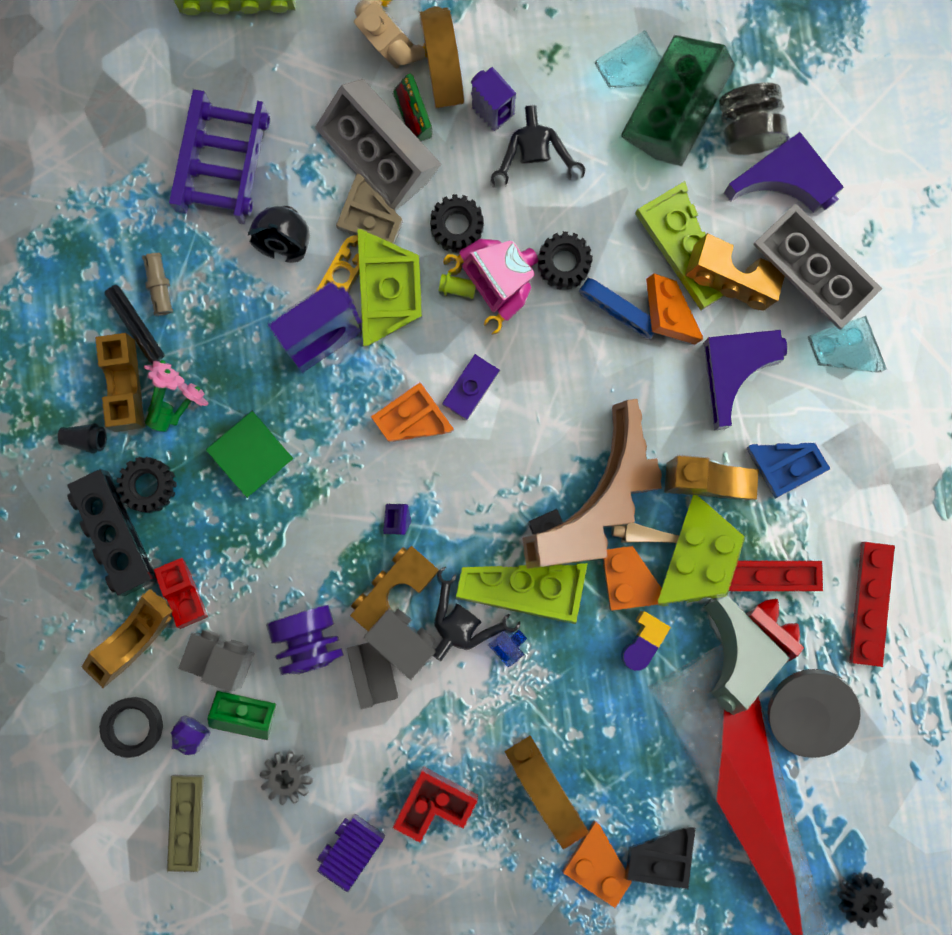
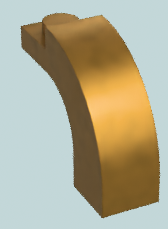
[419,6,465,108]
[81,589,173,688]
[504,735,589,850]

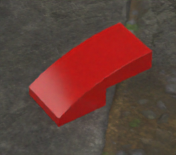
[154,557,208,629]

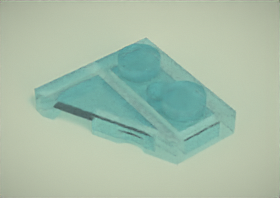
[594,30,674,89]
[807,316,887,373]

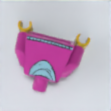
[443,239,538,334]

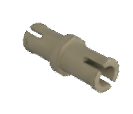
[142,253,173,316]

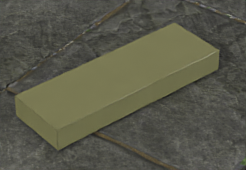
[167,775,204,872]

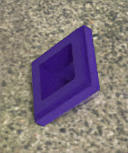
[383,504,412,535]

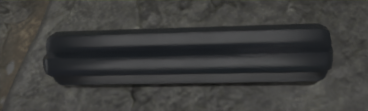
[105,285,164,364]

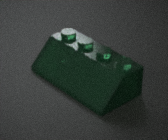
[621,35,735,166]

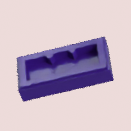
[442,354,500,421]

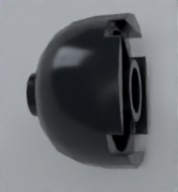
[248,206,310,263]

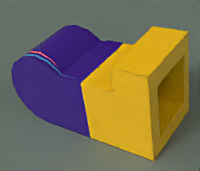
[621,611,671,671]

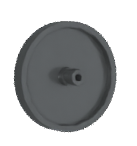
[767,669,860,758]

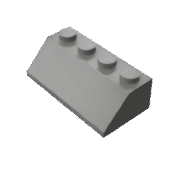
[315,79,441,211]
[753,203,883,330]

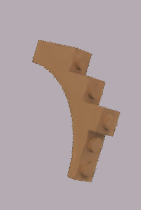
[522,399,662,569]

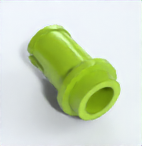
[438,272,476,299]

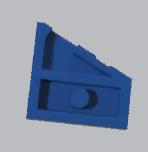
[746,443,830,499]

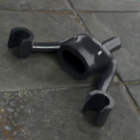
[490,105,585,188]
[433,567,520,662]

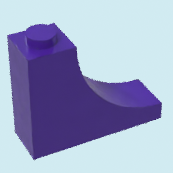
[724,132,844,213]
[703,330,788,431]

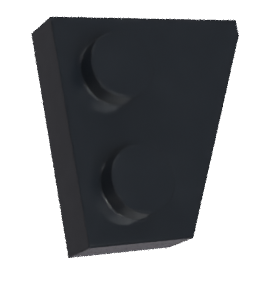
[625,826,695,890]

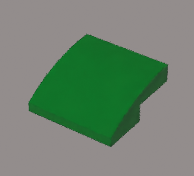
[206,410,294,498]

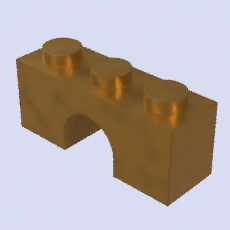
[685,233,785,311]
[95,333,145,432]
[350,546,439,631]

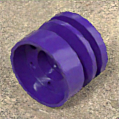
[266,605,344,675]

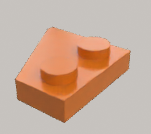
[646,273,703,345]
[371,382,454,442]
[603,546,662,611]

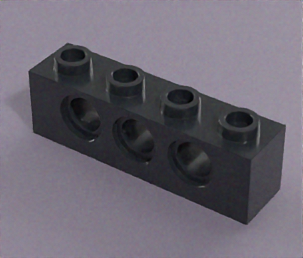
[67,469,157,596]

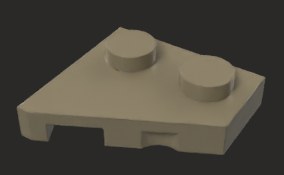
[336,173,403,244]

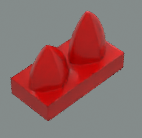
[746,599,804,663]

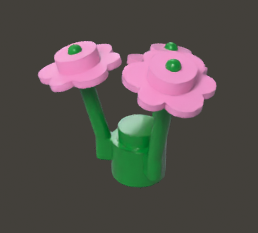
[144,360,208,432]

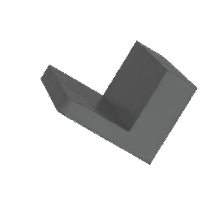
[346,642,398,709]

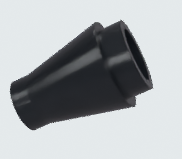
[58,423,107,454]

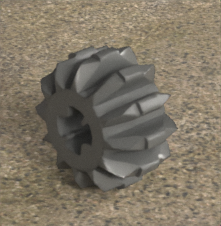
[260,750,313,805]

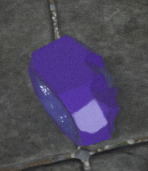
[170,715,211,755]

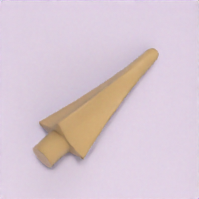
[611,523,679,543]

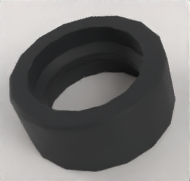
[99,697,163,758]

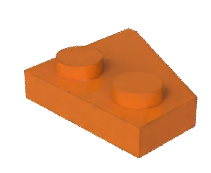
[562,820,632,908]

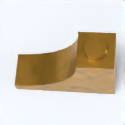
[664,455,759,500]

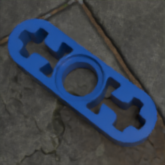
[579,278,655,339]

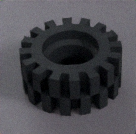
[430,194,484,253]
[538,232,592,290]
[116,457,177,513]

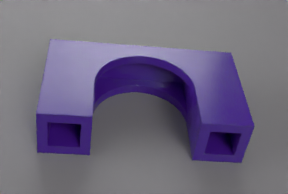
[268,281,362,373]

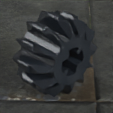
[837,872,893,928]

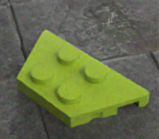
[357,229,422,346]
[658,494,745,607]

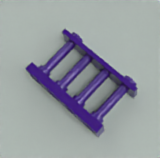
[169,89,270,224]

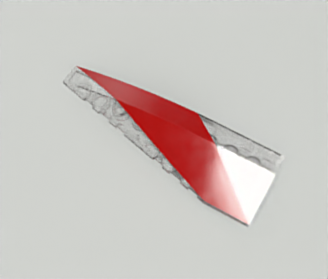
[648,644,830,935]

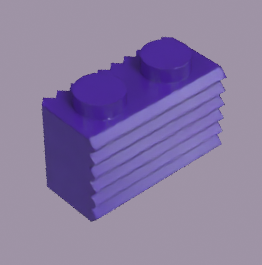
[471,67,517,131]
[316,814,385,893]

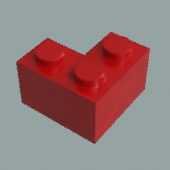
[393,766,478,843]

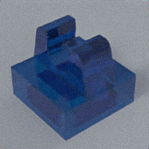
[488,630,527,667]

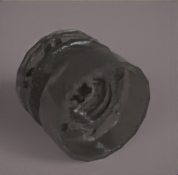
[718,82,790,155]

